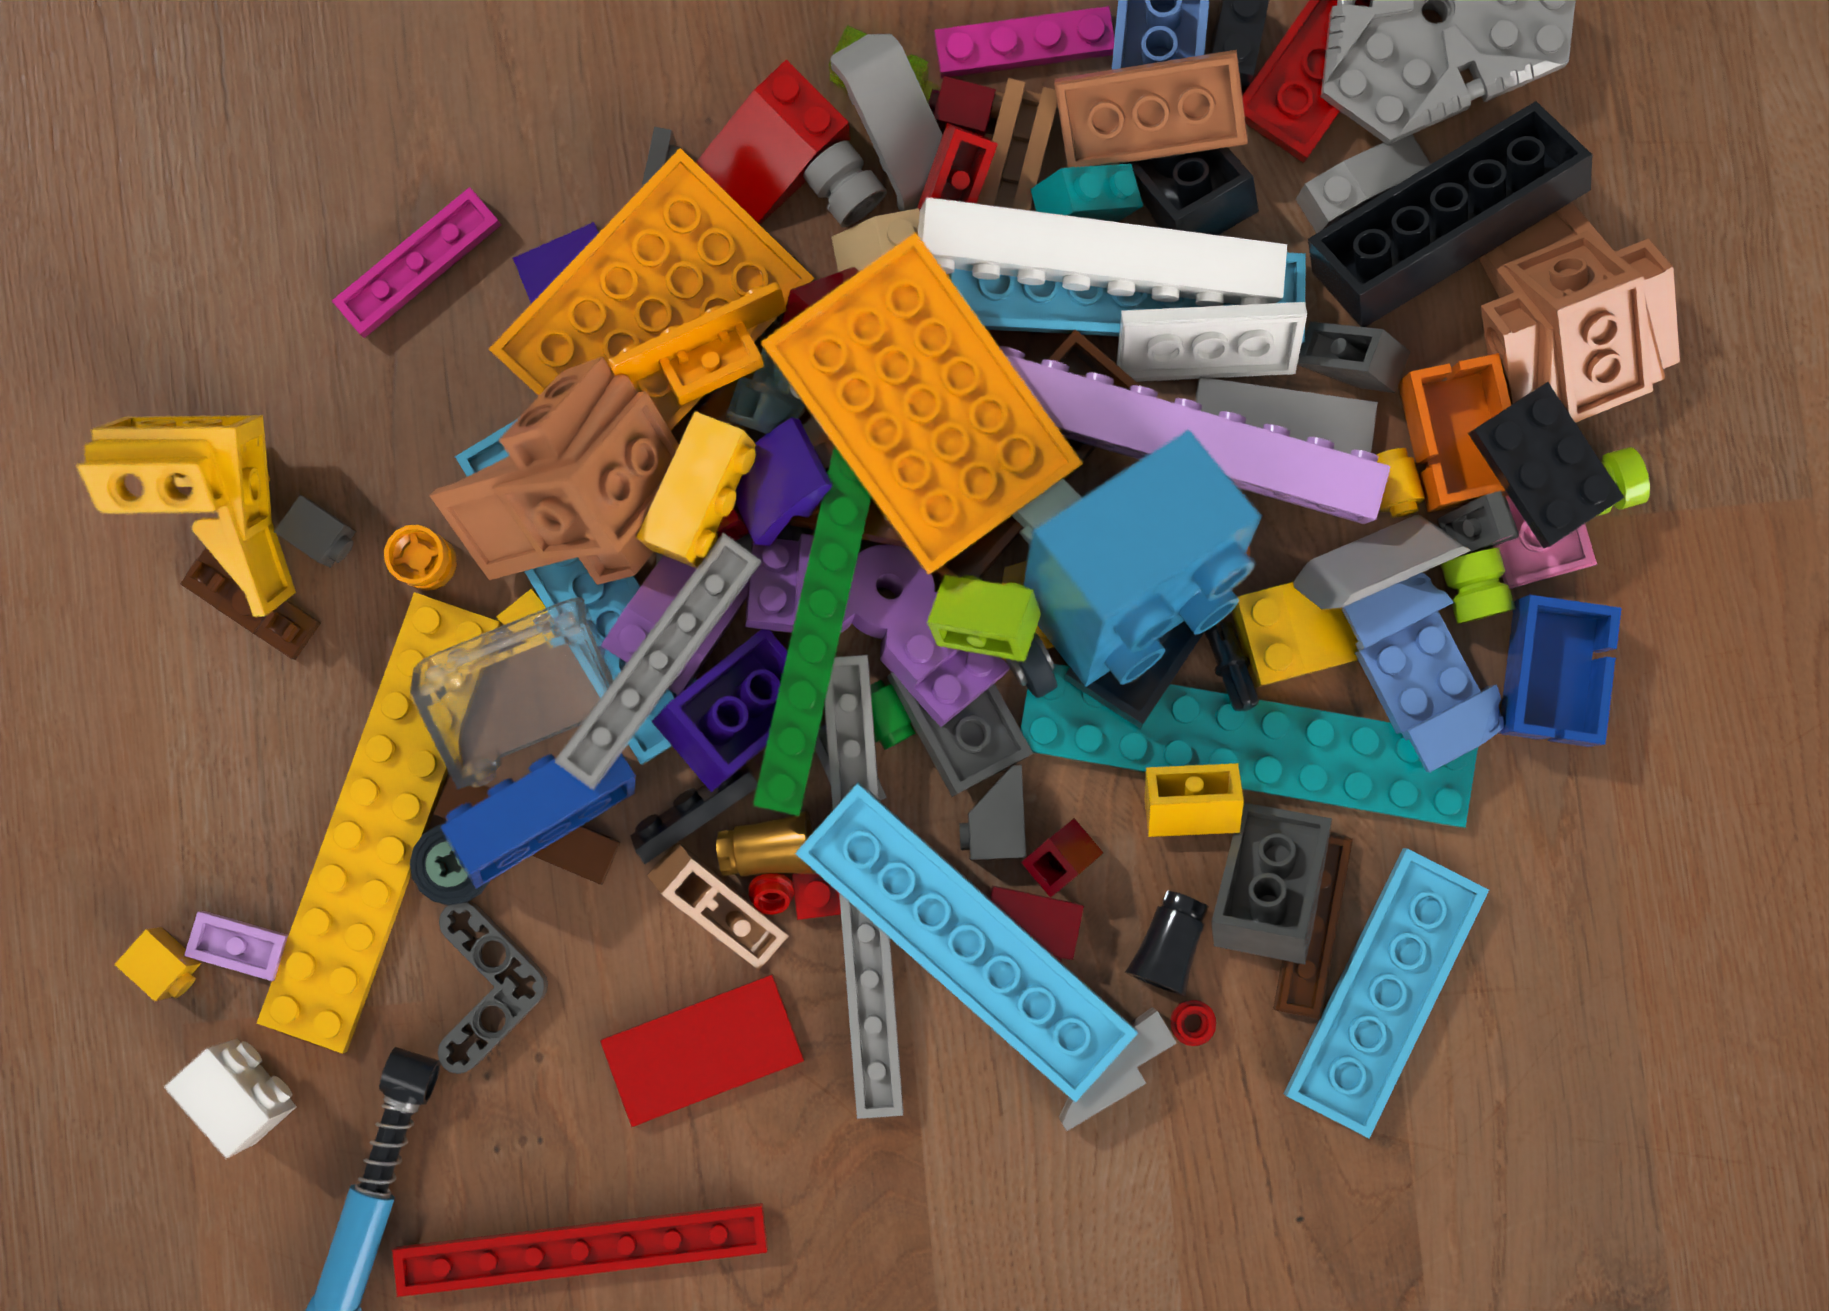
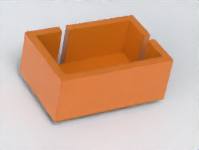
[1398,353,1511,513]

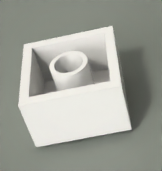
[164,1039,297,1158]

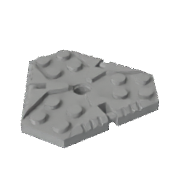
[1321,0,1576,145]

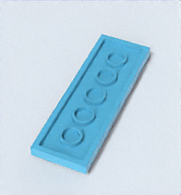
[1283,848,1489,1138]

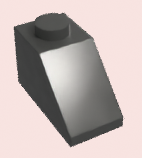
[1297,322,1411,393]
[959,765,1026,860]

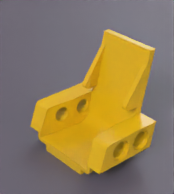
[77,415,296,616]

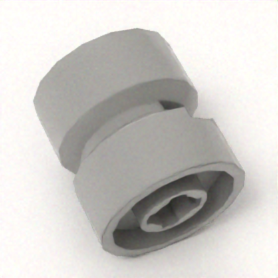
[803,141,887,227]

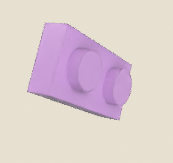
[184,911,288,981]

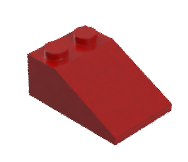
[695,59,850,225]

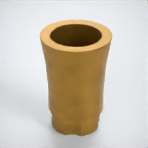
[716,811,816,876]

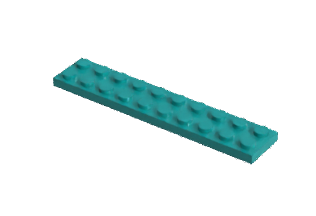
[1020,664,1478,828]

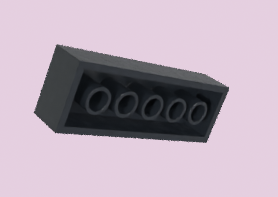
[1308,101,1593,327]

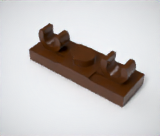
[180,547,321,660]

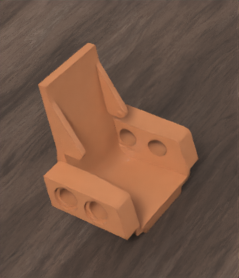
[1479,202,1680,423]
[430,356,679,585]

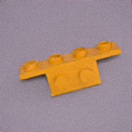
[608,282,786,406]

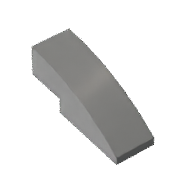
[1059,1007,1176,1131]

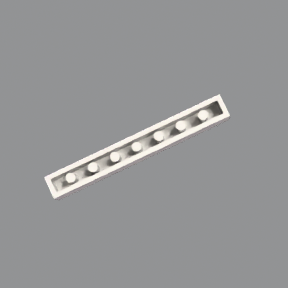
[918,198,1287,307]

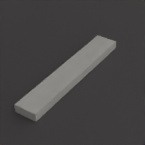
[554,533,761,790]

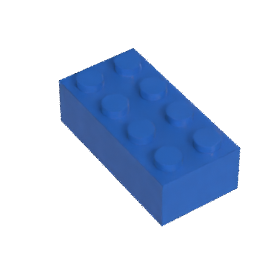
[440,753,636,889]

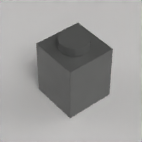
[274,495,356,568]

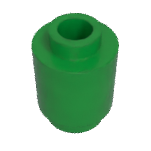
[871,679,916,750]

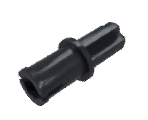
[1205,622,1259,712]

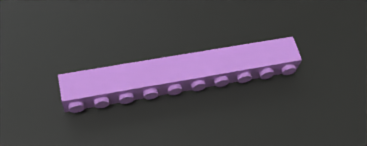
[999,346,1391,524]

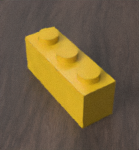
[636,412,756,569]

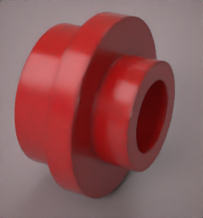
[749,873,794,915]
[1170,1000,1216,1046]

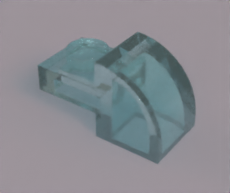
[725,348,805,433]

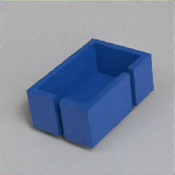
[1498,595,1622,747]

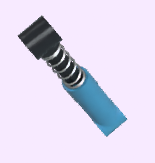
[305,1047,441,1311]

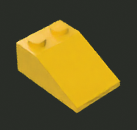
[1231,582,1359,688]

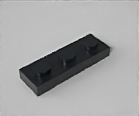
[630,764,758,864]

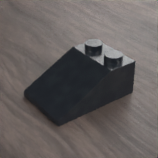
[1119,147,1259,235]

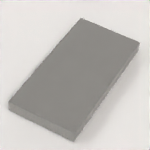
[1195,377,1378,454]

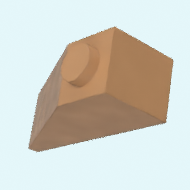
[647,842,788,970]

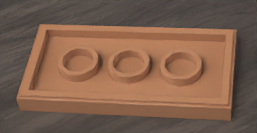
[1054,50,1248,167]

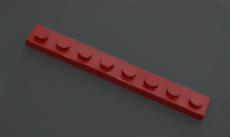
[392,1203,768,1297]

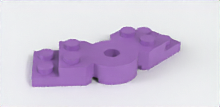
[745,534,1010,727]

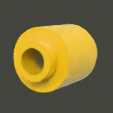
[1377,448,1425,518]

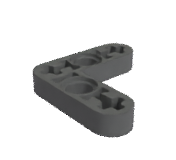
[437,901,548,1074]

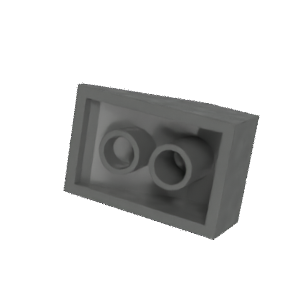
[1212,803,1332,964]

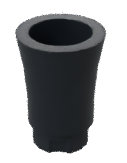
[1125,890,1208,997]

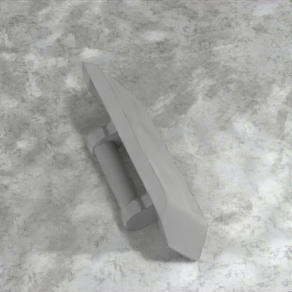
[830,34,943,211]
[1293,515,1471,609]

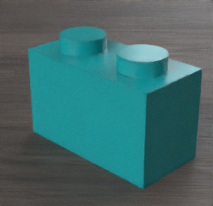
[1030,164,1143,222]

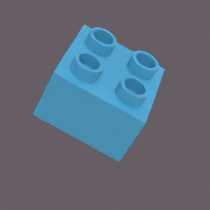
[1023,429,1261,687]

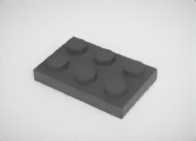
[887,672,1033,797]

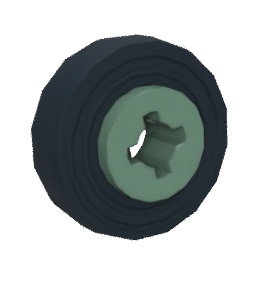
[410,824,490,905]

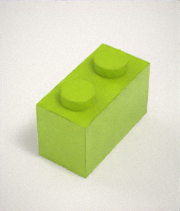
[927,575,1041,662]

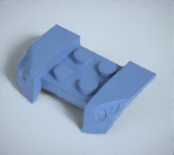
[1342,572,1504,772]

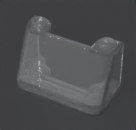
[410,597,616,790]

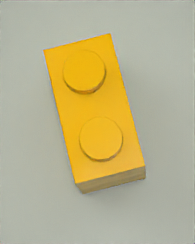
[1144,763,1244,837]

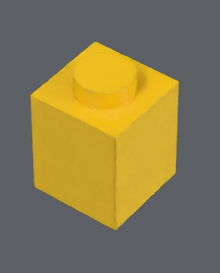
[114,927,202,1001]

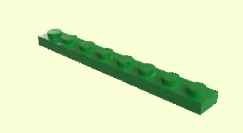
[753,446,871,816]

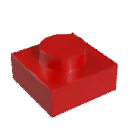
[792,872,841,920]

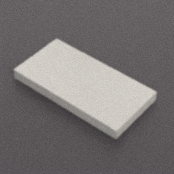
[1117,302,1307,382]

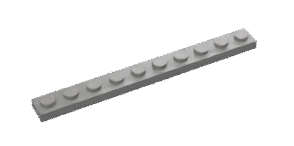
[825,655,903,1119]

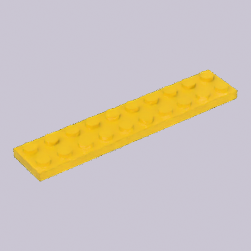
[257,592,502,1054]

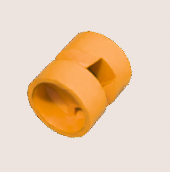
[384,525,457,591]

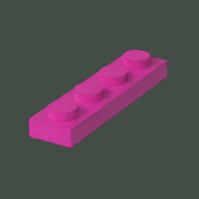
[935,6,1114,78]
[332,187,501,338]

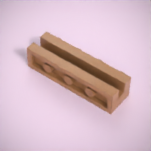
[977,78,1058,211]

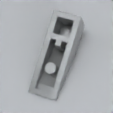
[1295,134,1431,234]

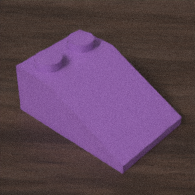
[601,555,748,695]

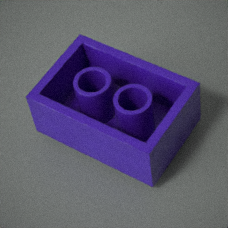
[651,629,788,792]

